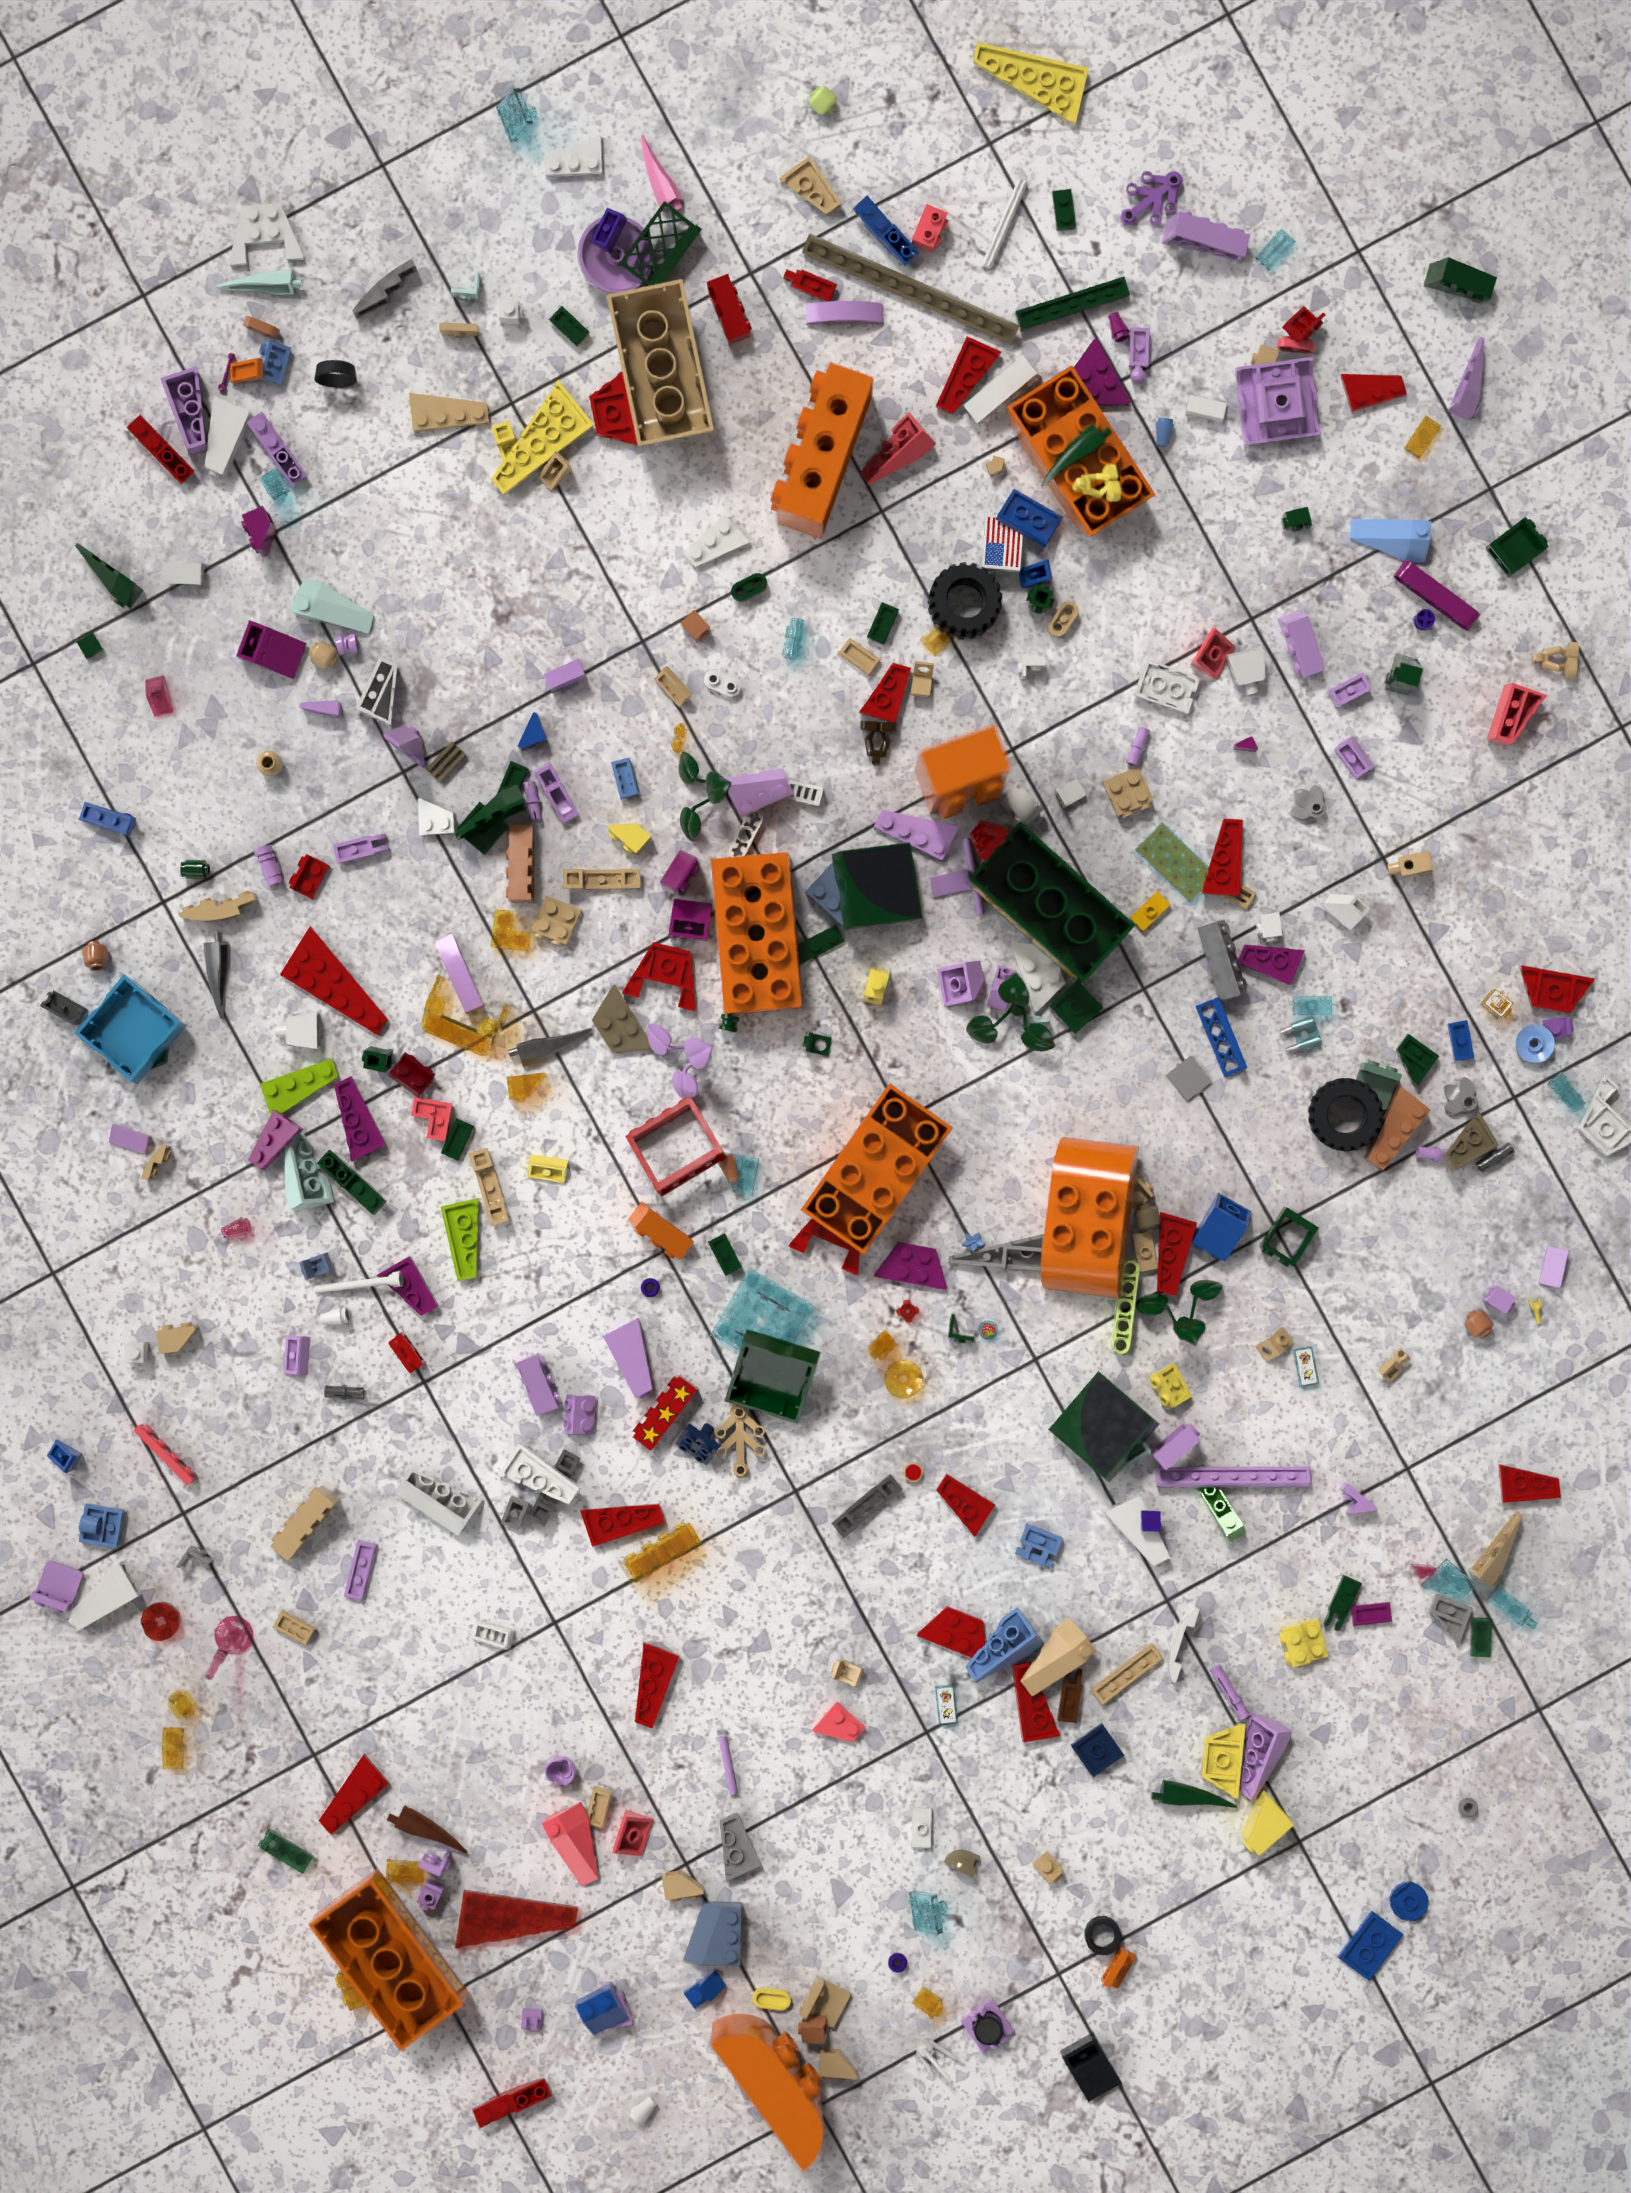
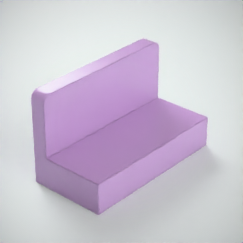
[544,659,586,692]

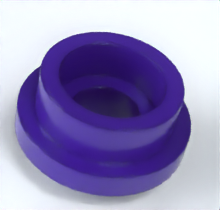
[641,1278,660,1297]
[888,1953,907,1973]

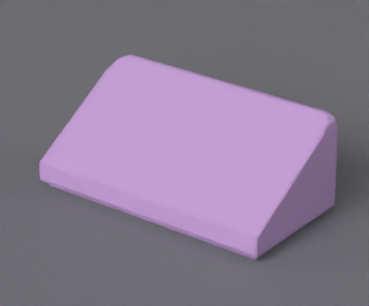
[1334,736,1375,780]
[930,869,971,897]
[109,1124,151,1154]
[1539,1246,1569,1288]
[284,1335,310,1375]

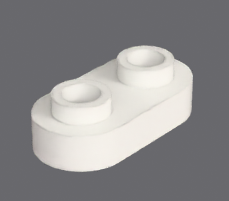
[704,670,741,698]

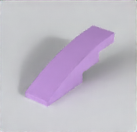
[435,934,484,1014]

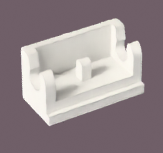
[162,561,205,585]

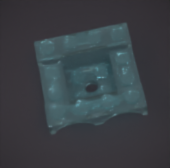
[710,1268,816,1351]

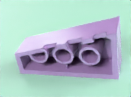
[1162,211,1250,261]

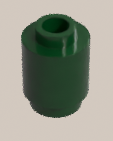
[180,860,210,879]

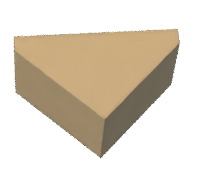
[538,451,572,490]

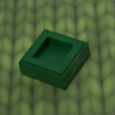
[76,632,104,659]

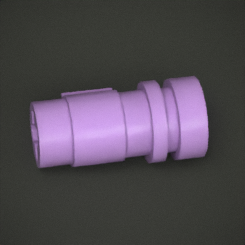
[254,845,283,886]

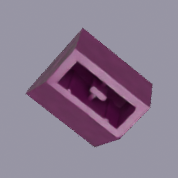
[241,506,277,557]
[668,899,712,942]

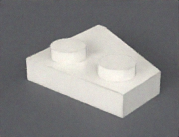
[418,798,457,836]

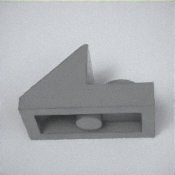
[500,1495,530,1531]

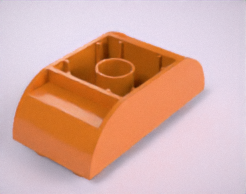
[1007,365,1156,537]
[801,1083,953,1254]

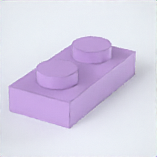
[1328,673,1372,708]

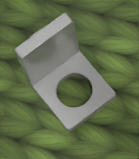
[176,1546,213,1568]

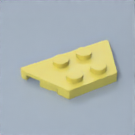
[1201,1723,1246,1799]

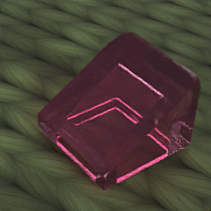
[1410,1564,1437,1579]

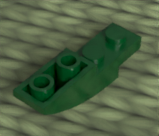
[317,1149,387,1216]

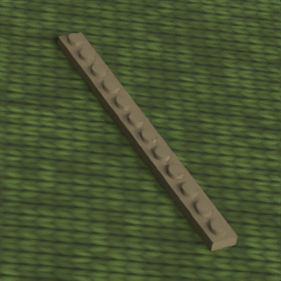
[802,234,1020,345]

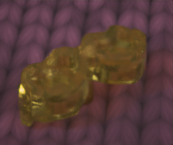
[671,723,686,753]

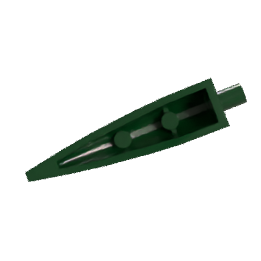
[1041,423,1113,487]
[1151,1780,1237,1808]

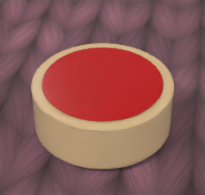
[903,1462,923,1482]

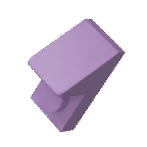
[1340,1482,1378,1514]

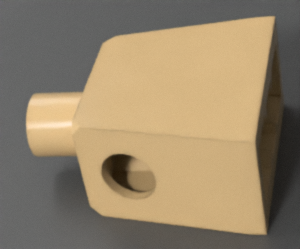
[1387,851,1433,877]

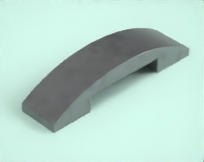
[527,1449,581,1526]
[831,1474,902,1538]

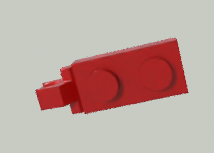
[783,269,837,302]

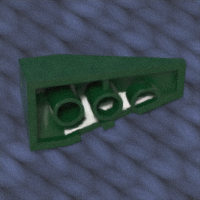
[455,784,527,841]

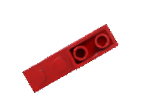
[126,415,195,484]
[472,2078,552,2128]

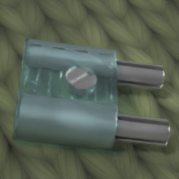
[1279,1016,1322,1054]

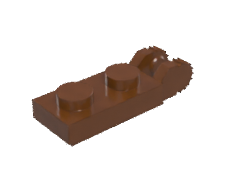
[1057,1668,1083,1723]

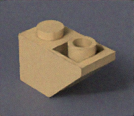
[156,1322,199,1354]
[662,1870,704,1902]
[819,2048,857,2082]

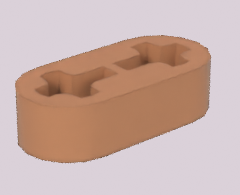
[243,316,280,340]

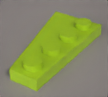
[260,1058,339,1115]
[440,1198,479,1281]

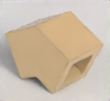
[986,456,1005,476]

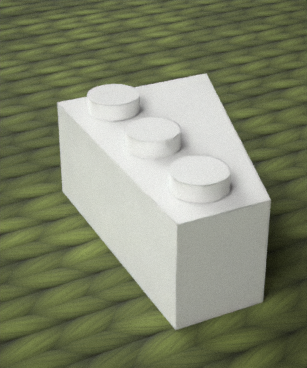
[355,656,397,726]

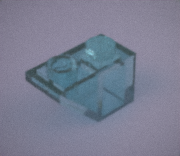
[259,468,290,501]

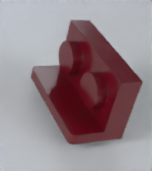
[388,1052,435,1098]

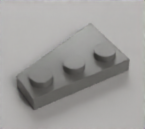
[720,1812,761,1882]

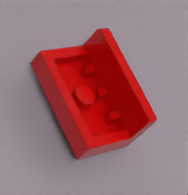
[1282,306,1326,343]

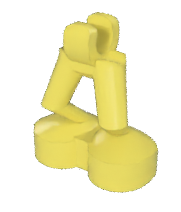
[1072,464,1121,502]

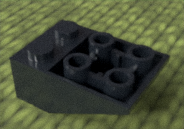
[1060,2032,1122,2102]

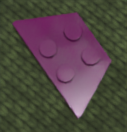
[1074,338,1131,406]
[874,1242,947,1290]

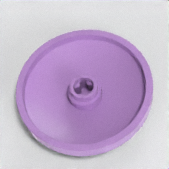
[577,217,654,294]

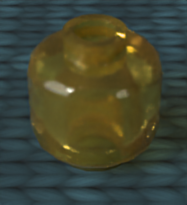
[167,1690,196,1719]

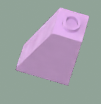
[603,1318,653,1399]

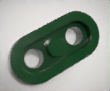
[731,573,767,602]

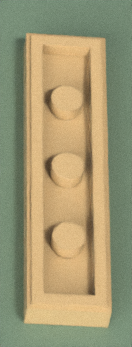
[1091,1643,1164,1705]

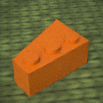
[628,1201,694,1260]

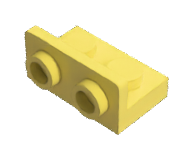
[1148,1363,1192,1409]

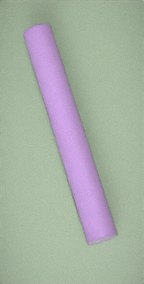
[719,1736,737,1794]

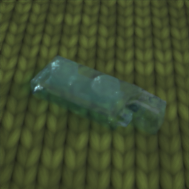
[1487,1585,1538,1629]

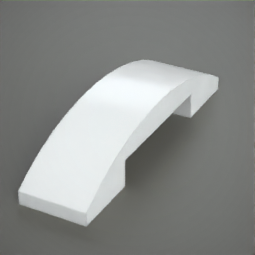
[1168,1606,1200,1683]

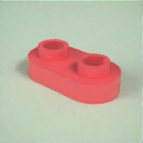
[1277,336,1316,354]

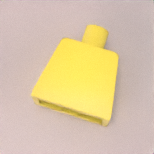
[862,966,890,1006]

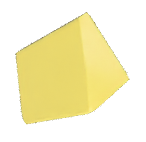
[527,1154,568,1183]

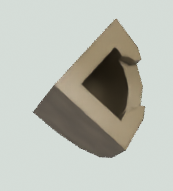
[944,1849,980,1878]

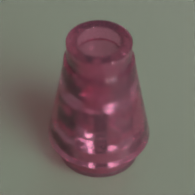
[221,1217,252,1238]

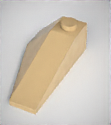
[1021,1617,1097,1696]

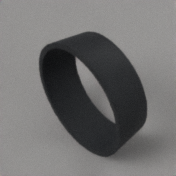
[314,360,357,388]

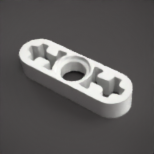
[729,810,763,857]

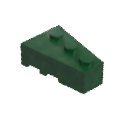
[1423,257,1497,303]

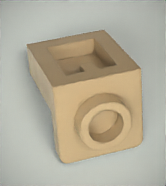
[1032,1851,1063,1884]

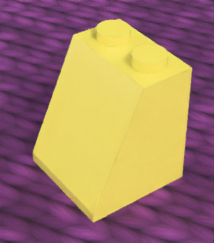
[1241,1788,1294,1856]

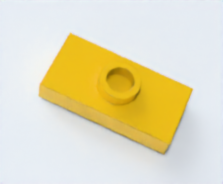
[1130,891,1171,932]

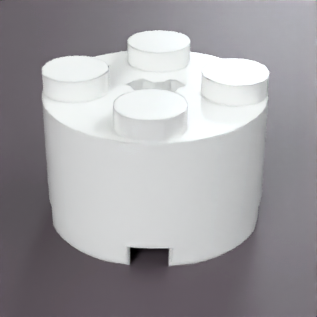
[1000,782,1043,825]

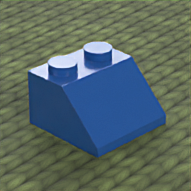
[575,1983,628,2036]

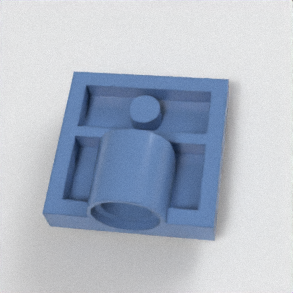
[78,1503,124,1548]

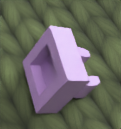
[521,2008,542,2030]

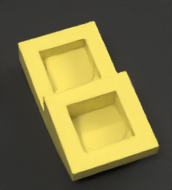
[491,420,517,461]

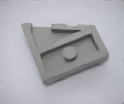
[1429,1594,1473,1643]

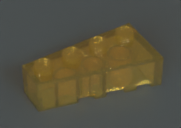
[619,1522,702,1583]

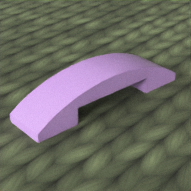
[806,301,883,324]

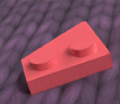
[812,1701,866,1742]

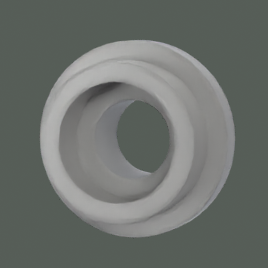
[1458,1797,1478,1817]

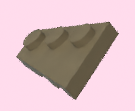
[1442,1112,1499,1172]

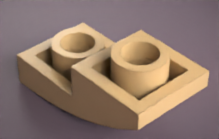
[141,1145,171,1181]

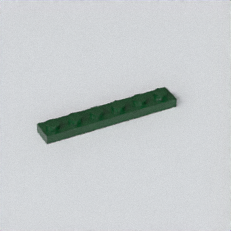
[1015,277,1130,331]

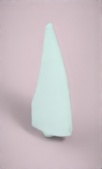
[217,269,303,295]

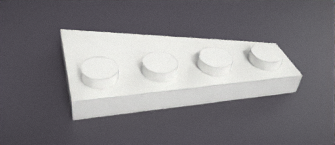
[498,1443,581,1504]

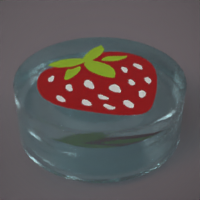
[978,1320,998,1340]

